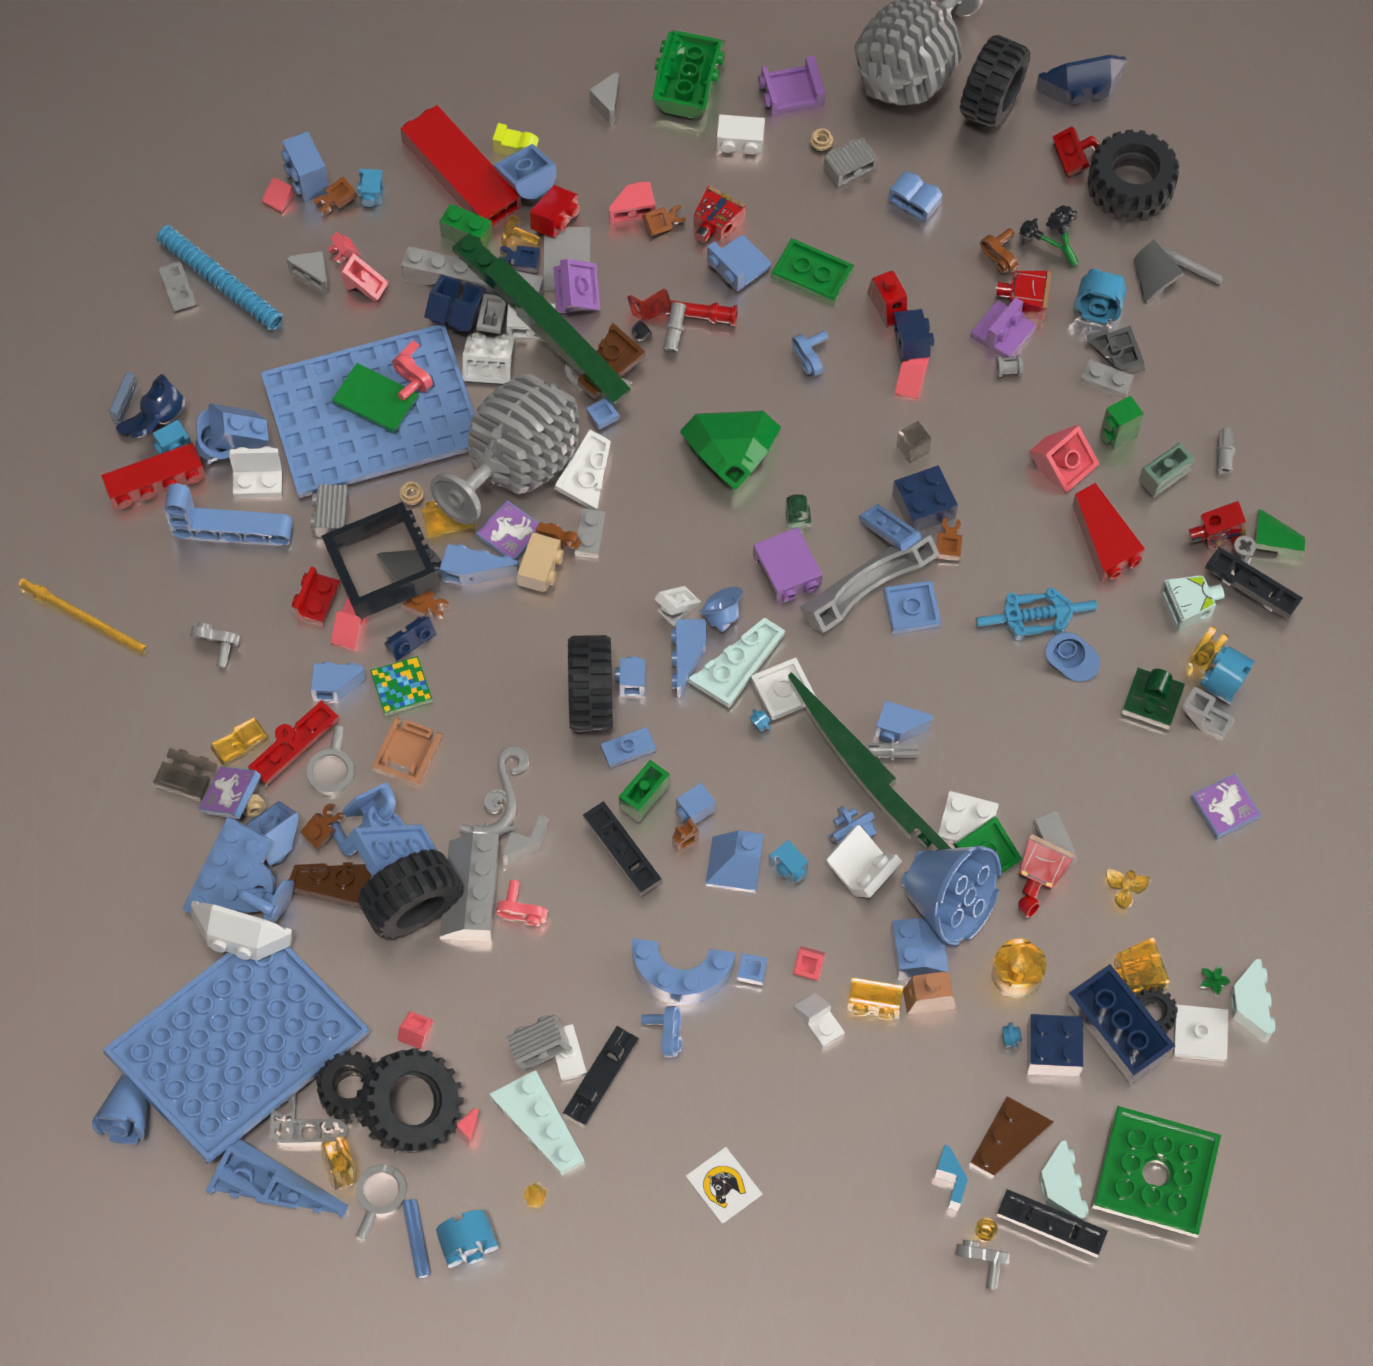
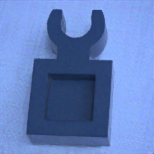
[498,245,541,273]

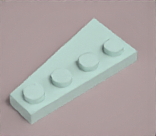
[688,618,785,708]
[489,1070,585,1175]

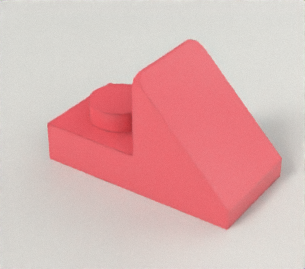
[340,253,389,302]
[895,357,929,401]
[331,598,368,651]

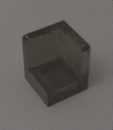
[896,421,932,463]

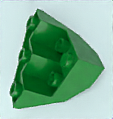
[680,410,781,490]

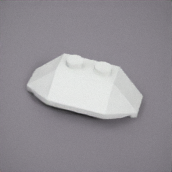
[191,901,292,961]

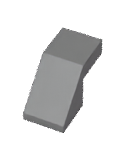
[1182,686,1235,742]
[502,815,549,865]

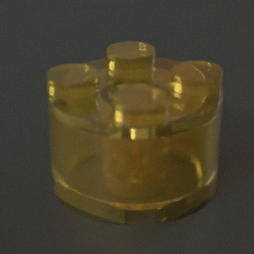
[991,939,1047,998]

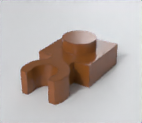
[314,176,358,216]
[642,205,686,237]
[936,518,963,561]
[536,522,581,550]
[402,591,449,620]
[300,803,344,849]
[672,819,699,853]

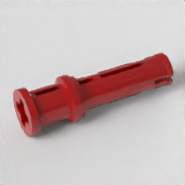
[665,299,738,326]

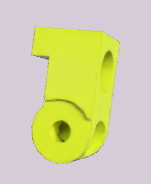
[492,123,539,156]

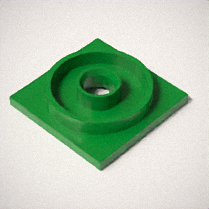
[1092,1106,1221,1238]

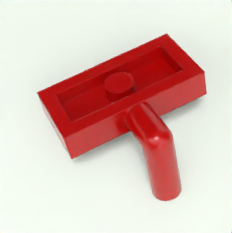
[1052,126,1100,177]

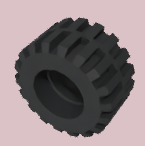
[316,1051,376,1124]

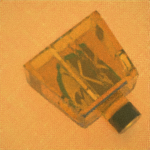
[1114,937,1170,995]

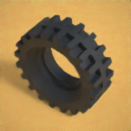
[356,1048,464,1153]

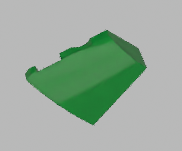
[1255,509,1305,560]

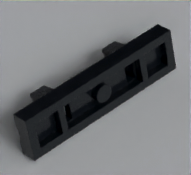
[1205,546,1303,620]
[583,801,662,896]
[563,1026,639,1129]
[997,1189,1108,1258]

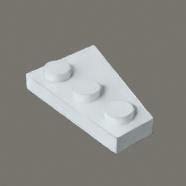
[554,430,611,510]

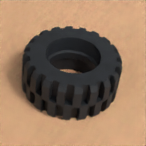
[960,35,1031,128]
[1088,129,1179,220]
[568,635,613,731]
[358,849,462,939]

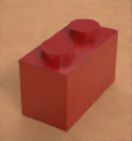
[530,185,580,238]

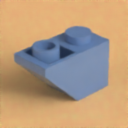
[311,661,366,702]

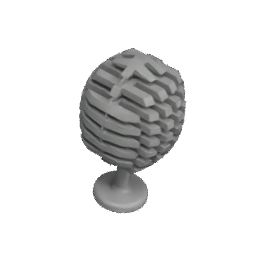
[854,0,983,105]
[430,374,580,524]

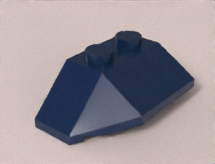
[1036,55,1127,105]

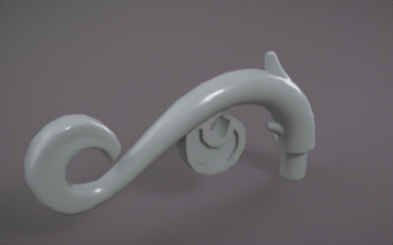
[460,746,529,836]

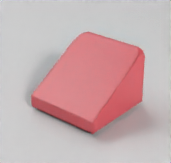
[262,177,294,212]
[793,946,825,980]
[397,1011,434,1049]
[455,1108,479,1145]

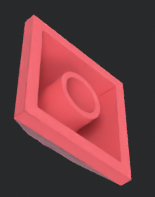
[1029,425,1099,493]

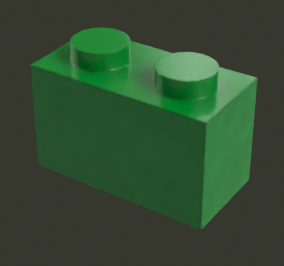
[439,204,493,247]
[1100,395,1144,450]
[619,760,670,822]

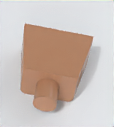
[903,971,956,1015]

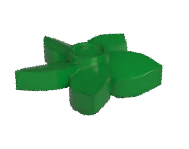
[1200,965,1231,996]

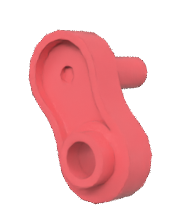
[392,353,433,401]
[496,880,548,927]

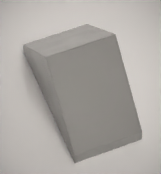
[589,73,619,124]
[287,251,329,295]
[476,294,507,334]

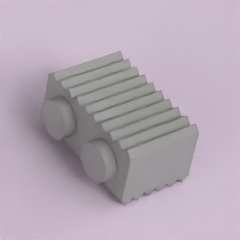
[823,137,878,187]
[310,484,349,537]
[507,1015,571,1071]

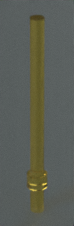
[19,578,147,655]

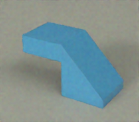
[935,1145,968,1211]

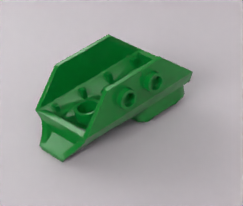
[652,30,726,118]

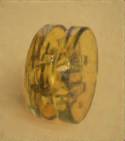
[1187,626,1229,674]
[321,1137,357,1190]

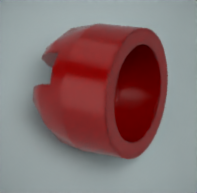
[1018,895,1041,918]

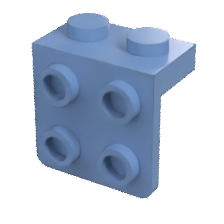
[707,235,771,292]

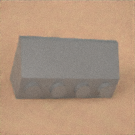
[440,833,500,941]

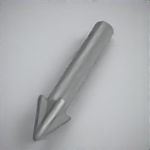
[1163,249,1224,285]

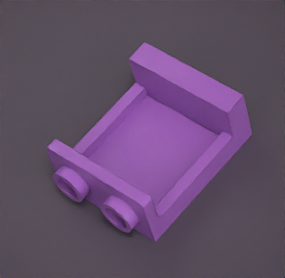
[758,56,826,116]
[753,527,822,603]

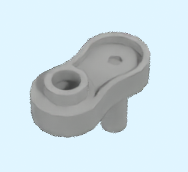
[190,622,240,668]
[956,1239,1011,1290]

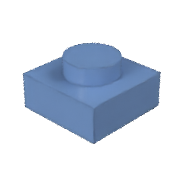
[586,398,619,430]
[737,953,768,986]

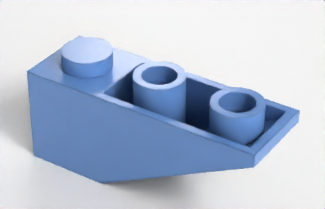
[439,544,519,586]
[671,619,706,697]

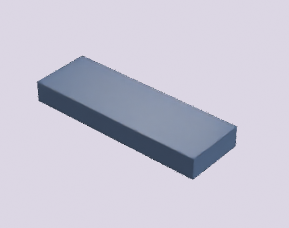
[859,504,921,552]

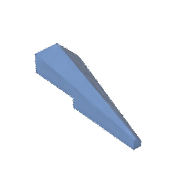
[206,1139,348,1217]

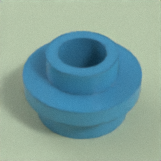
[749,709,771,732]
[1003,1022,1022,1049]

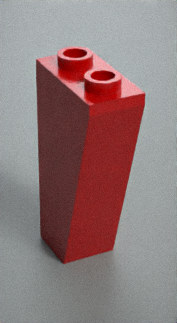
[1072,483,1145,582]

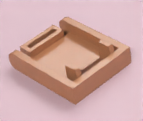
[372,717,443,788]

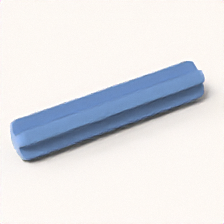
[402,1199,430,1278]

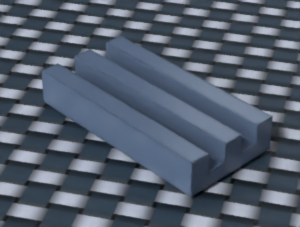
[109,372,138,425]

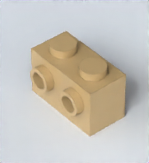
[517,532,564,593]

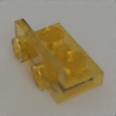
[421,501,476,537]
[847,978,903,1020]

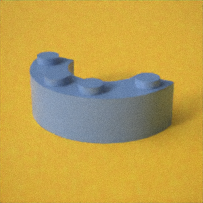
[632,938,735,1005]

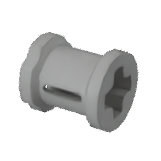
[996,354,1023,377]
[1231,536,1256,564]

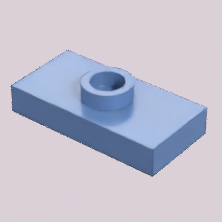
[600,727,656,769]

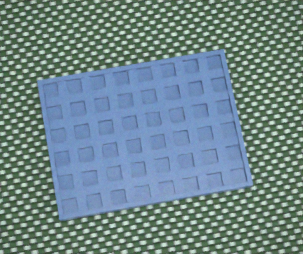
[261,324,474,498]

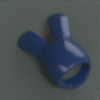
[116,374,186,439]

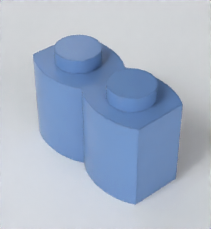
[888,171,943,222]

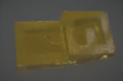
[211,718,269,767]

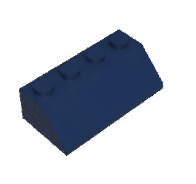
[1066,964,1175,1084]

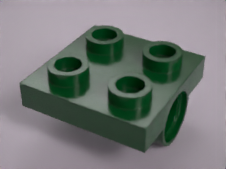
[1121,668,1185,730]

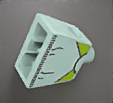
[1161,575,1224,631]

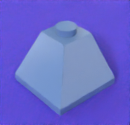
[245,801,299,866]
[705,830,764,892]

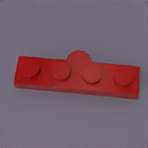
[248,700,339,786]

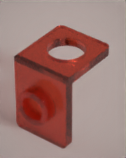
[627,289,671,323]

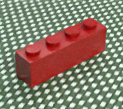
[101,443,206,510]

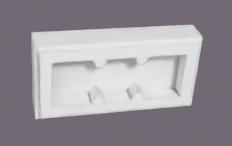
[555,1024,587,1082]

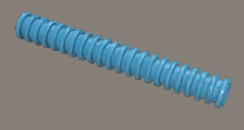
[157,225,283,331]

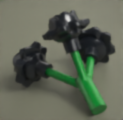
[1019,205,1079,267]

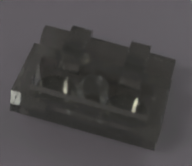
[153,748,217,802]

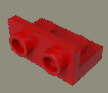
[292,566,341,626]

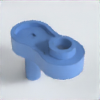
[792,330,828,377]
[641,1006,682,1057]

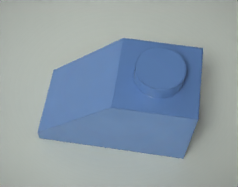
[875,700,933,743]

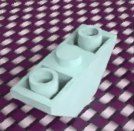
[1230,959,1275,1042]
[1039,1140,1088,1221]

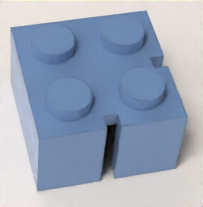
[281,131,329,202]

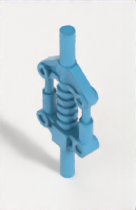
[976,588,1097,641]

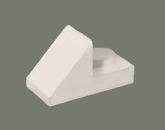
[655,586,701,626]
[794,993,845,1049]

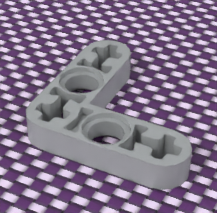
[270,1092,348,1147]

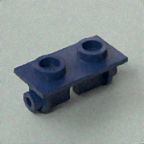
[384,616,437,661]

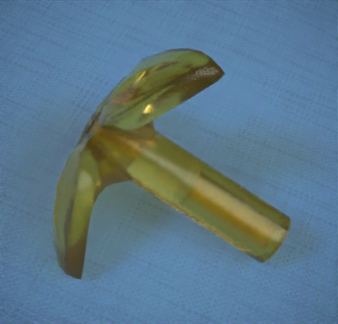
[501,215,540,247]
[1106,869,1150,909]

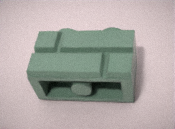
[1139,443,1195,497]

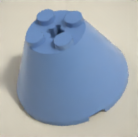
[901,846,1001,945]

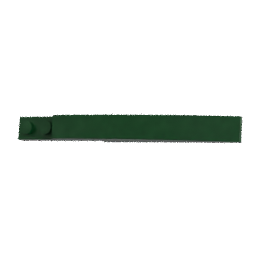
[452,233,631,405]
[788,672,952,850]

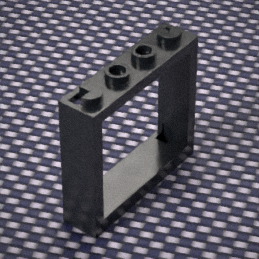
[321,502,441,619]

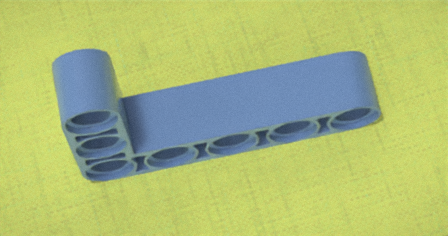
[164,484,293,545]

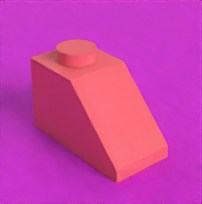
[609,181,655,225]

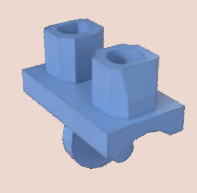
[827,806,877,845]

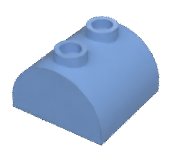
[493,143,557,199]

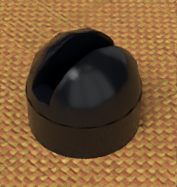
[631,320,652,341]

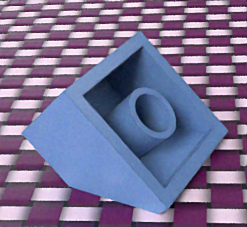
[208,403,269,450]
[890,918,949,980]

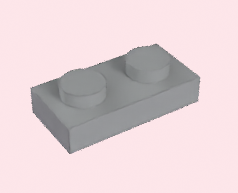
[1080,359,1134,399]
[575,508,606,558]

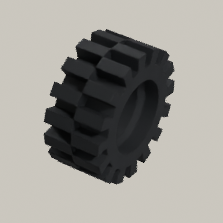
[1136,987,1178,1034]

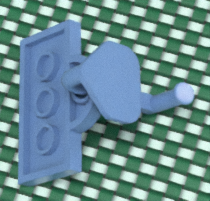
[332,782,437,877]
[182,817,294,923]

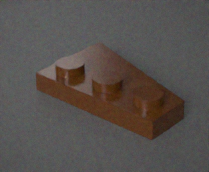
[578,323,646,399]
[289,862,372,909]
[969,1096,1054,1178]

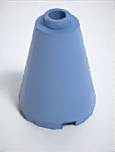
[92,1074,147,1145]

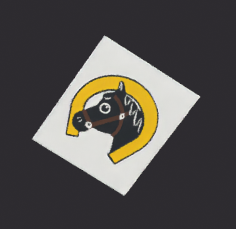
[686,1147,763,1224]

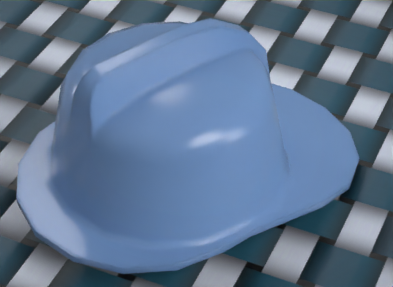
[195,409,229,464]
[699,587,743,632]
[1045,632,1100,682]

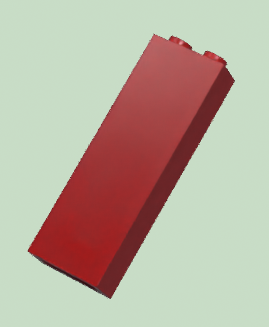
[400,105,521,227]

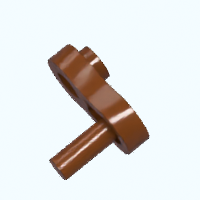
[980,228,1018,275]

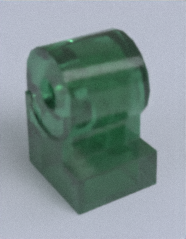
[785,494,811,529]

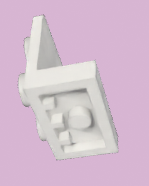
[462,333,515,384]
[229,447,283,498]
[825,825,902,898]

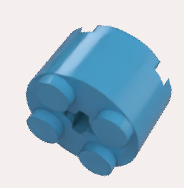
[1075,269,1127,324]
[1200,646,1255,704]
[436,1210,499,1267]

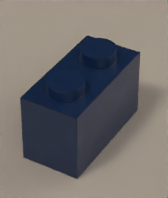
[894,309,934,360]

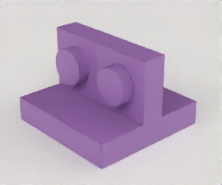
[553,259,600,314]
[970,297,1036,358]

